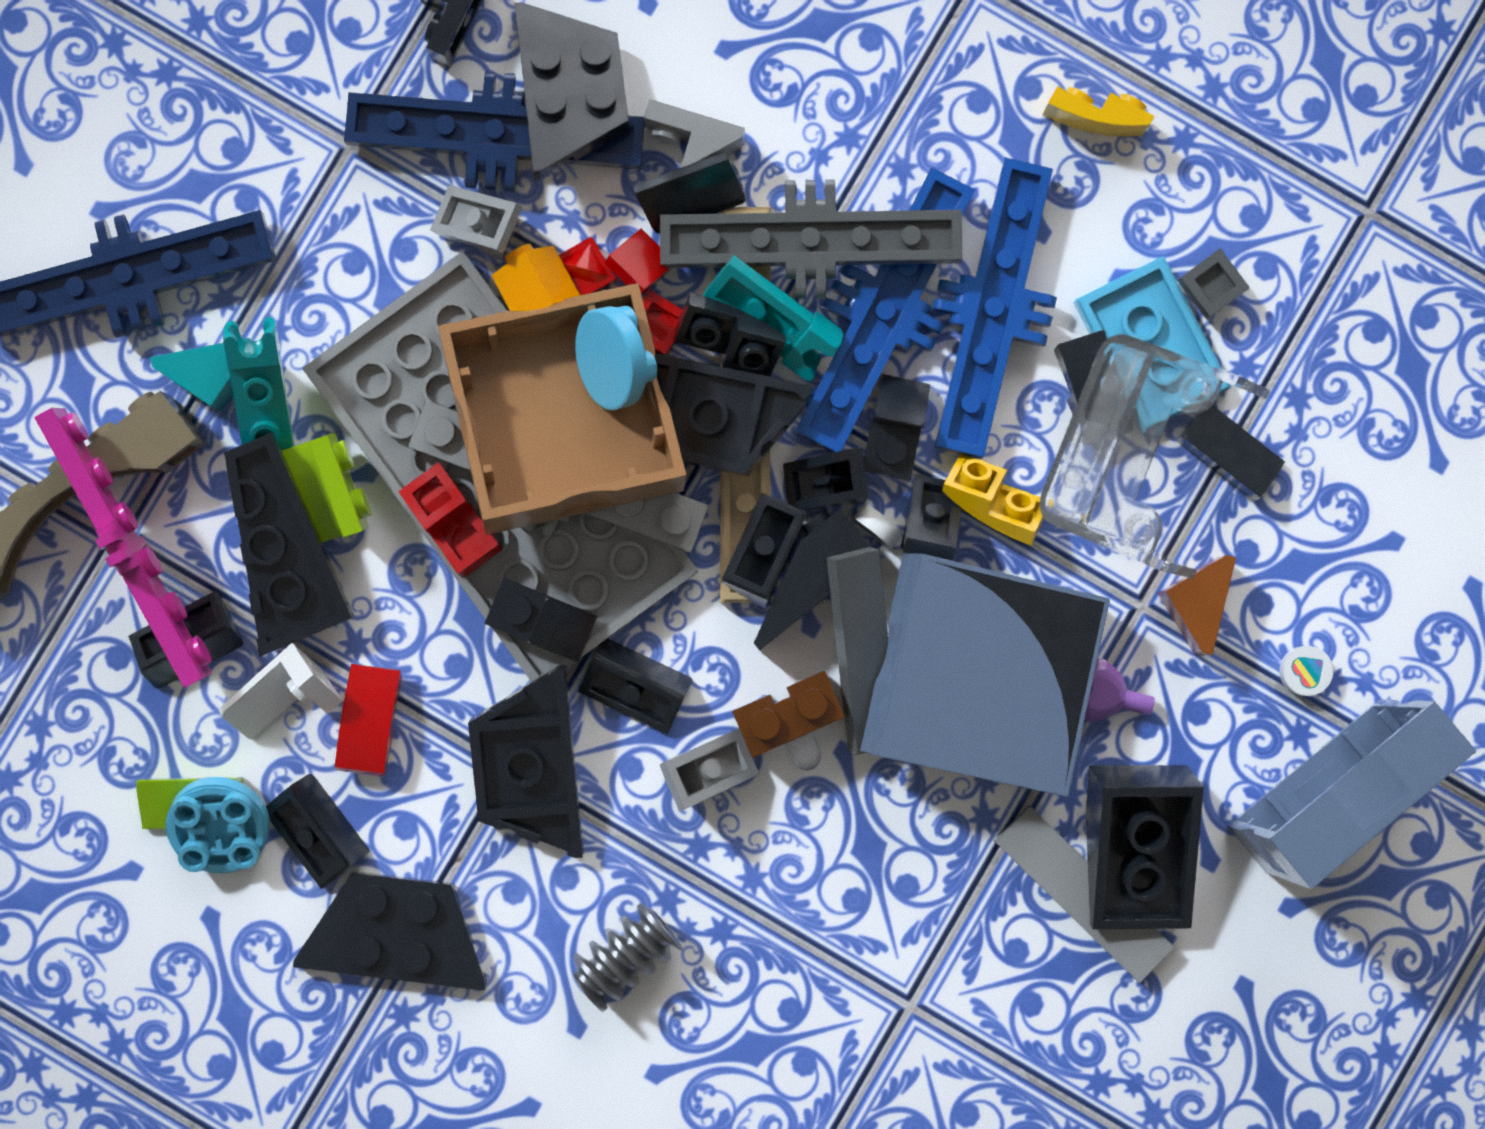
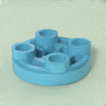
[575,306,657,410]
[166,777,270,873]

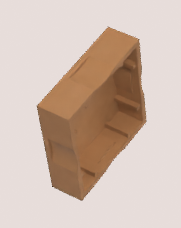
[438,283,686,535]

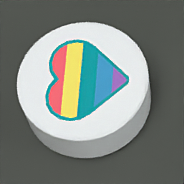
[852,504,902,549]
[1279,646,1333,696]

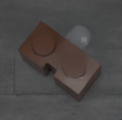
[732,671,845,771]

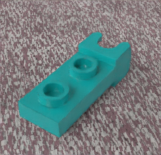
[702,255,843,381]
[223,317,295,450]

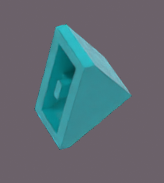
[150,338,254,412]

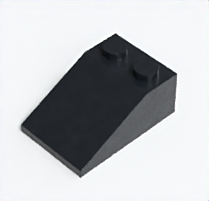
[1086,765,1204,930]

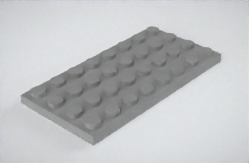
[302,251,699,682]

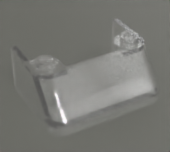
[1040,334,1270,579]

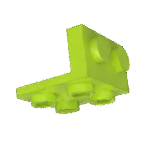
[282,432,372,543]

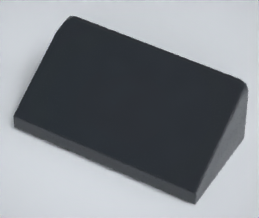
[633,152,746,234]
[1176,401,1285,501]
[721,493,808,609]
[128,590,244,689]
[578,639,692,734]
[266,774,369,889]

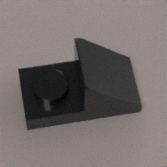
[420,0,483,68]
[863,374,931,481]
[901,474,961,561]
[484,577,598,663]

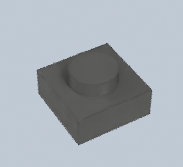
[1177,248,1250,320]

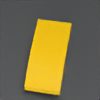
[1042,86,1155,137]
[942,453,1050,546]

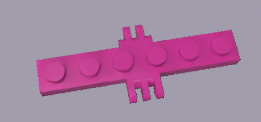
[34,407,212,688]

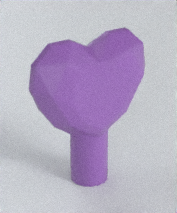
[1084,659,1155,722]

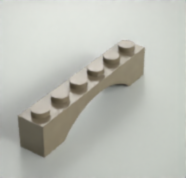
[0,391,207,601]

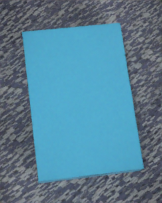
[1073,256,1231,434]

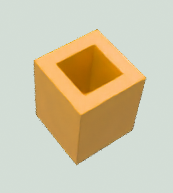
[491,244,580,311]

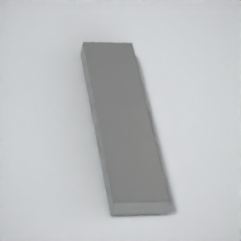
[994,805,1174,983]

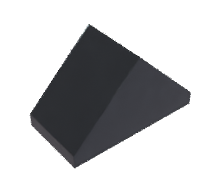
[783,448,869,511]

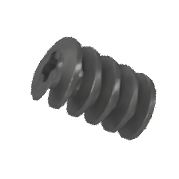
[573,903,683,1012]

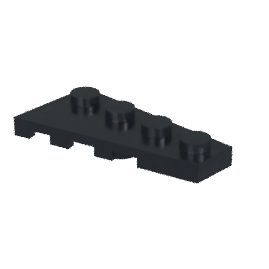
[224,432,354,657]

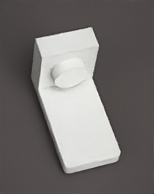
[219,643,343,739]

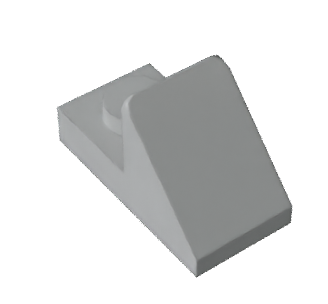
[644,99,745,168]
[430,185,522,261]
[659,729,759,812]

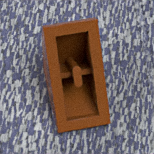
[1157,555,1236,656]

